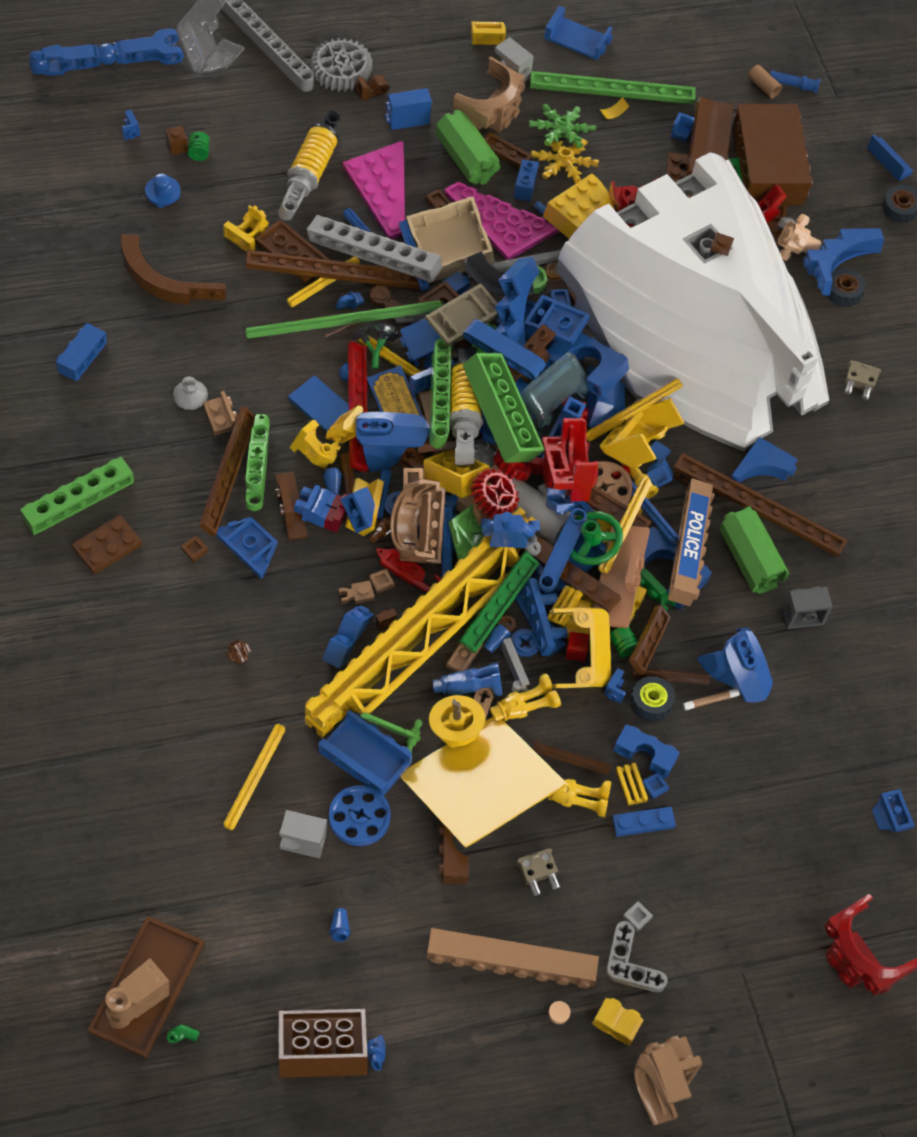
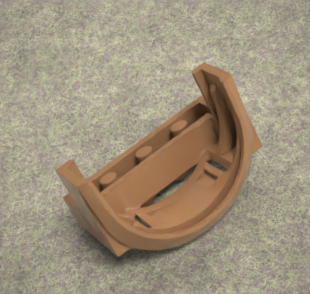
[390,479,445,565]

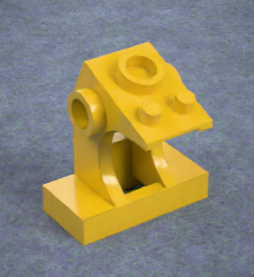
[223,205,269,252]
[289,420,341,469]

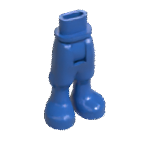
[433,663,503,696]

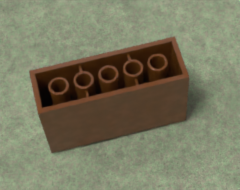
[732,104,813,205]

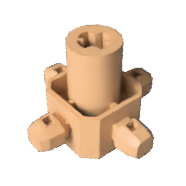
[778,214,821,261]

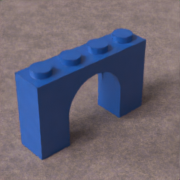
[546,332,629,398]
[644,526,712,610]

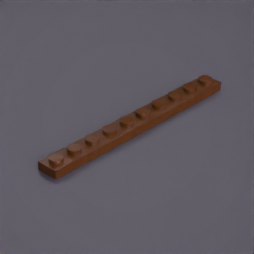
[246,250,421,290]
[673,453,848,557]

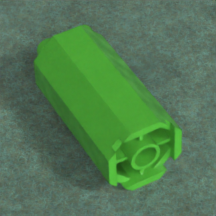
[435,110,501,185]
[719,506,789,594]

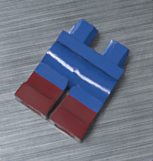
[294,485,348,533]

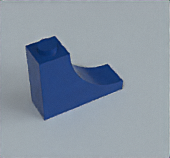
[731,437,798,483]

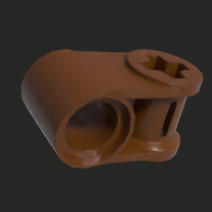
[400,448,427,470]

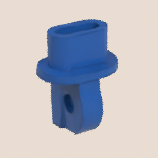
[335,291,364,310]
[367,1035,386,1071]

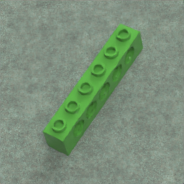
[20,457,134,535]

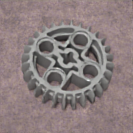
[311,38,372,92]

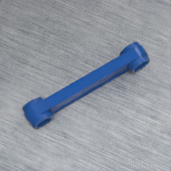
[538,508,587,594]

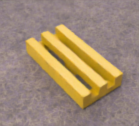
[547,586,583,627]
[616,763,648,806]

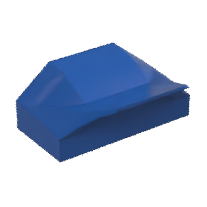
[872,789,915,832]

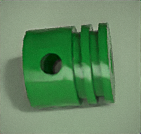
[188,132,210,161]
[610,627,638,657]

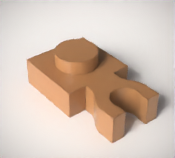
[338,581,374,605]

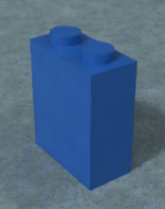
[385,88,432,130]

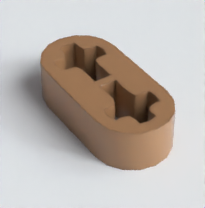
[474,688,493,720]

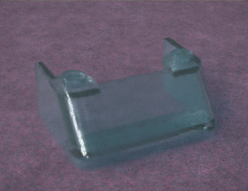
[521,351,588,438]

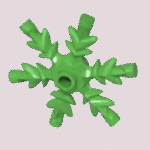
[529,104,596,149]

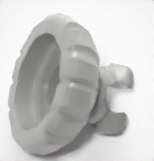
[173,377,208,410]

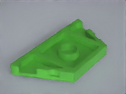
[448,504,485,560]

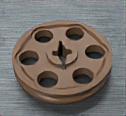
[592,461,632,511]

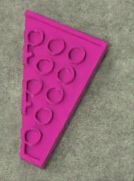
[343,141,405,240]
[444,182,560,260]

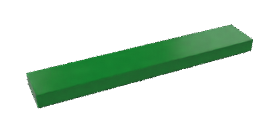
[459,551,540,653]

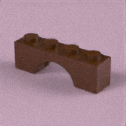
[439,824,469,884]

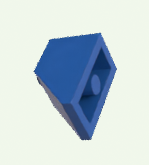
[341,487,375,533]

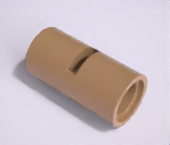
[748,65,782,98]

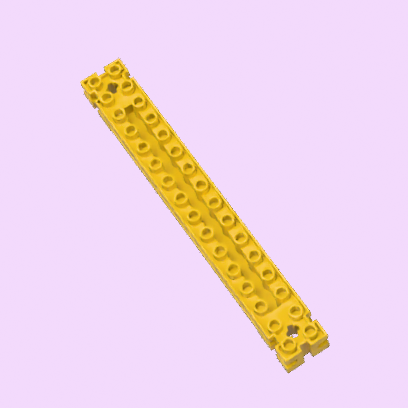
[305,508,535,739]

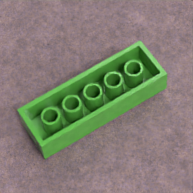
[463,353,545,463]

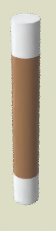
[682,689,740,711]

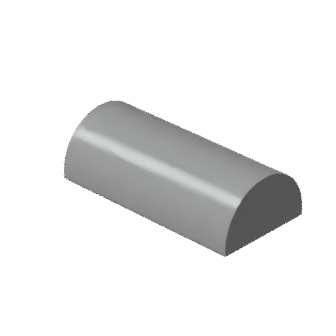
[510,477,577,547]

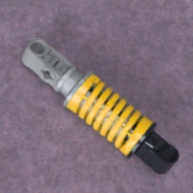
[278,110,340,221]
[449,347,483,465]

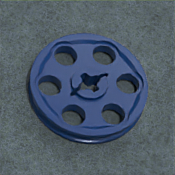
[329,785,391,846]

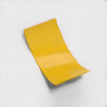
[600,97,629,119]

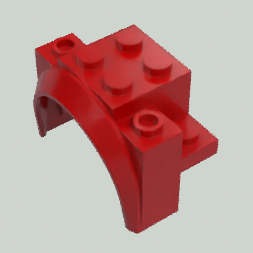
[541,418,598,502]
[824,894,917,996]

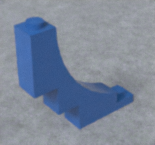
[495,257,540,346]

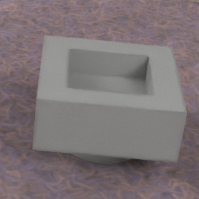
[623,901,653,932]

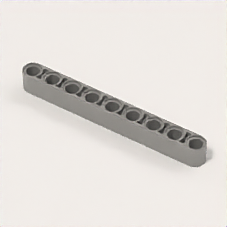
[220,0,314,92]

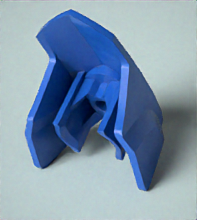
[356,412,430,472]
[697,628,773,702]

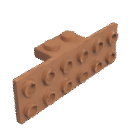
[593,526,650,628]

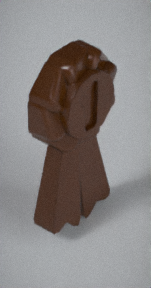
[369,285,400,320]

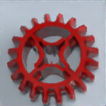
[470,468,520,519]

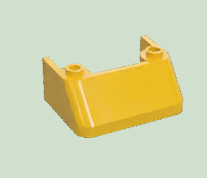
[600,398,684,468]
[550,608,611,689]

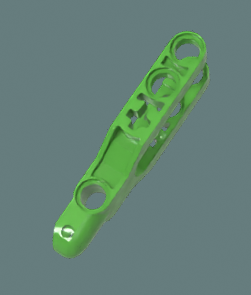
[246,414,270,511]

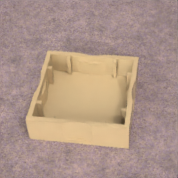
[406,197,495,283]

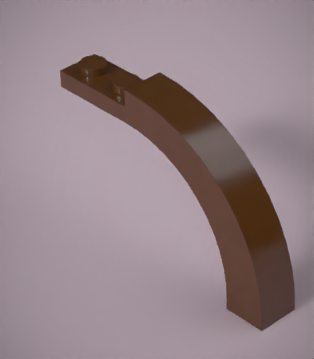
[121,234,226,305]

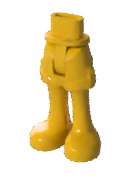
[490,674,561,722]
[548,779,611,818]

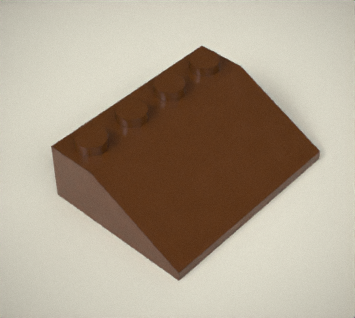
[279,1009,368,1078]

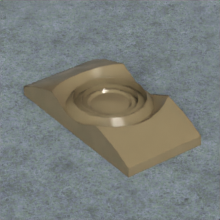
[425,283,498,345]

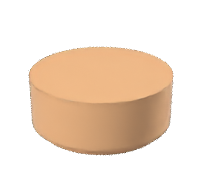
[548,1001,570,1024]

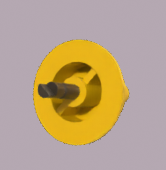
[429,695,485,748]

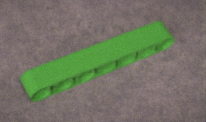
[429,338,451,449]

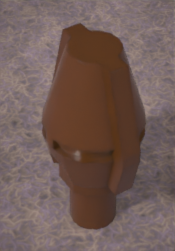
[369,518,391,543]

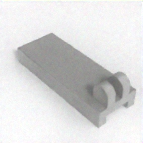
[501,638,529,693]

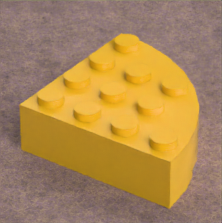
[543,174,615,239]

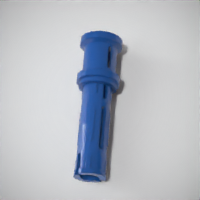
[771,71,821,94]

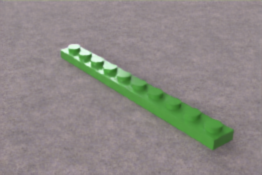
[530,71,695,104]

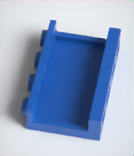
[318,710,412,796]

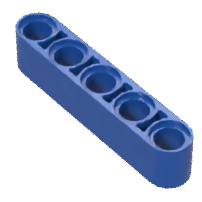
[463,319,546,380]

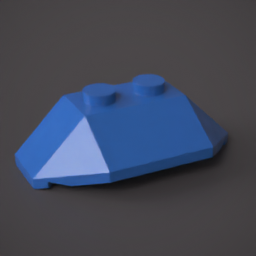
[587,365,625,429]

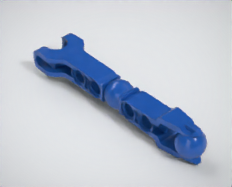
[29,29,184,75]

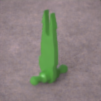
[361,713,422,753]

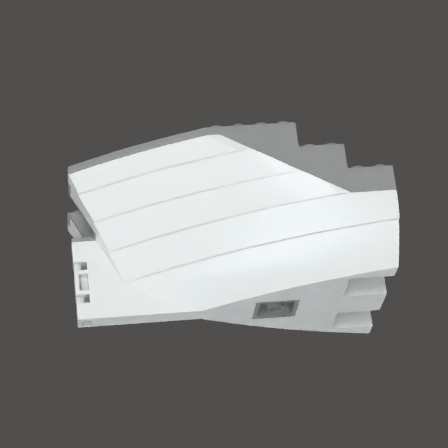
[556,153,829,452]

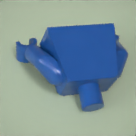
[480,512,540,548]

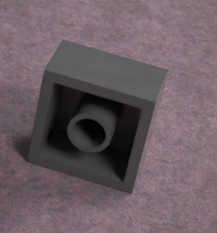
[782,586,833,629]

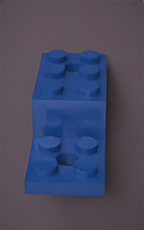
[496,295,590,346]

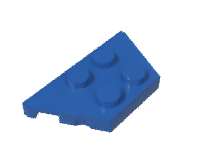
[215,517,277,579]

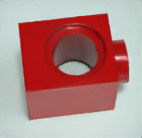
[565,631,590,662]

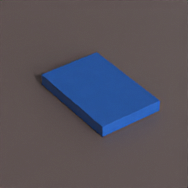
[288,375,349,433]

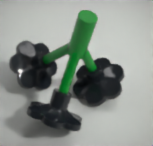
[352,323,399,369]

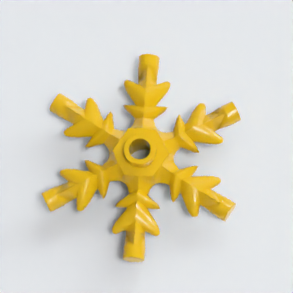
[531,139,599,183]

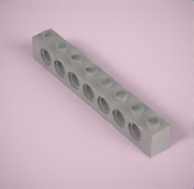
[307,215,442,282]

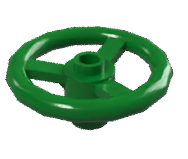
[570,511,623,565]

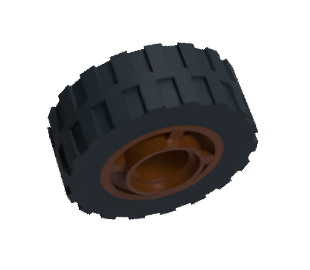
[882,184,917,223]
[827,268,866,307]

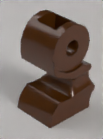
[355,74,390,100]

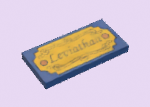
[367,365,423,417]

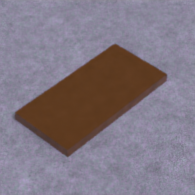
[87,916,205,1059]

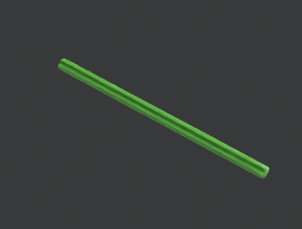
[246,301,442,338]

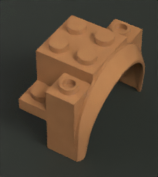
[453,57,525,133]
[634,1036,702,1126]

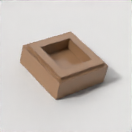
[369,569,395,594]

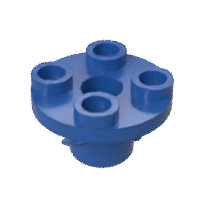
[145,174,180,208]

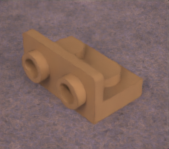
[203,391,237,436]

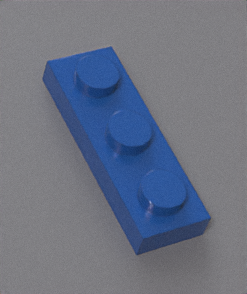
[611,807,676,837]

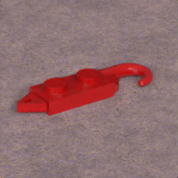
[376,548,441,593]

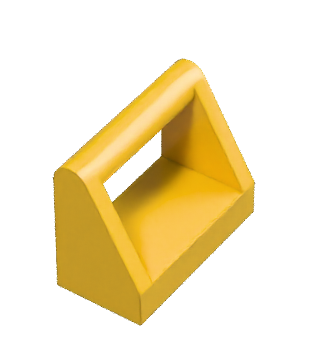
[471,22,506,45]
[326,406,363,444]

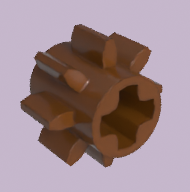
[225,639,251,664]

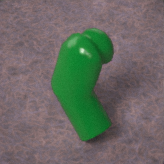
[166,1025,200,1043]

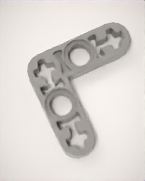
[606,921,667,992]

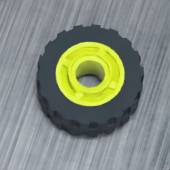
[630,676,675,722]

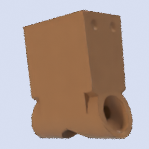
[106,958,169,1029]

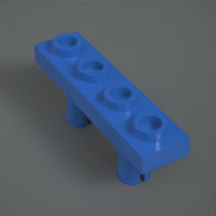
[522,578,568,656]

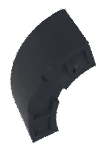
[464,251,534,297]

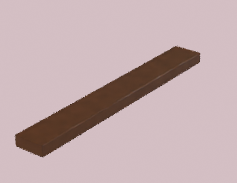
[199,407,255,536]

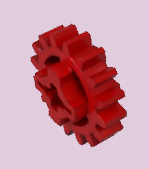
[492,451,532,481]

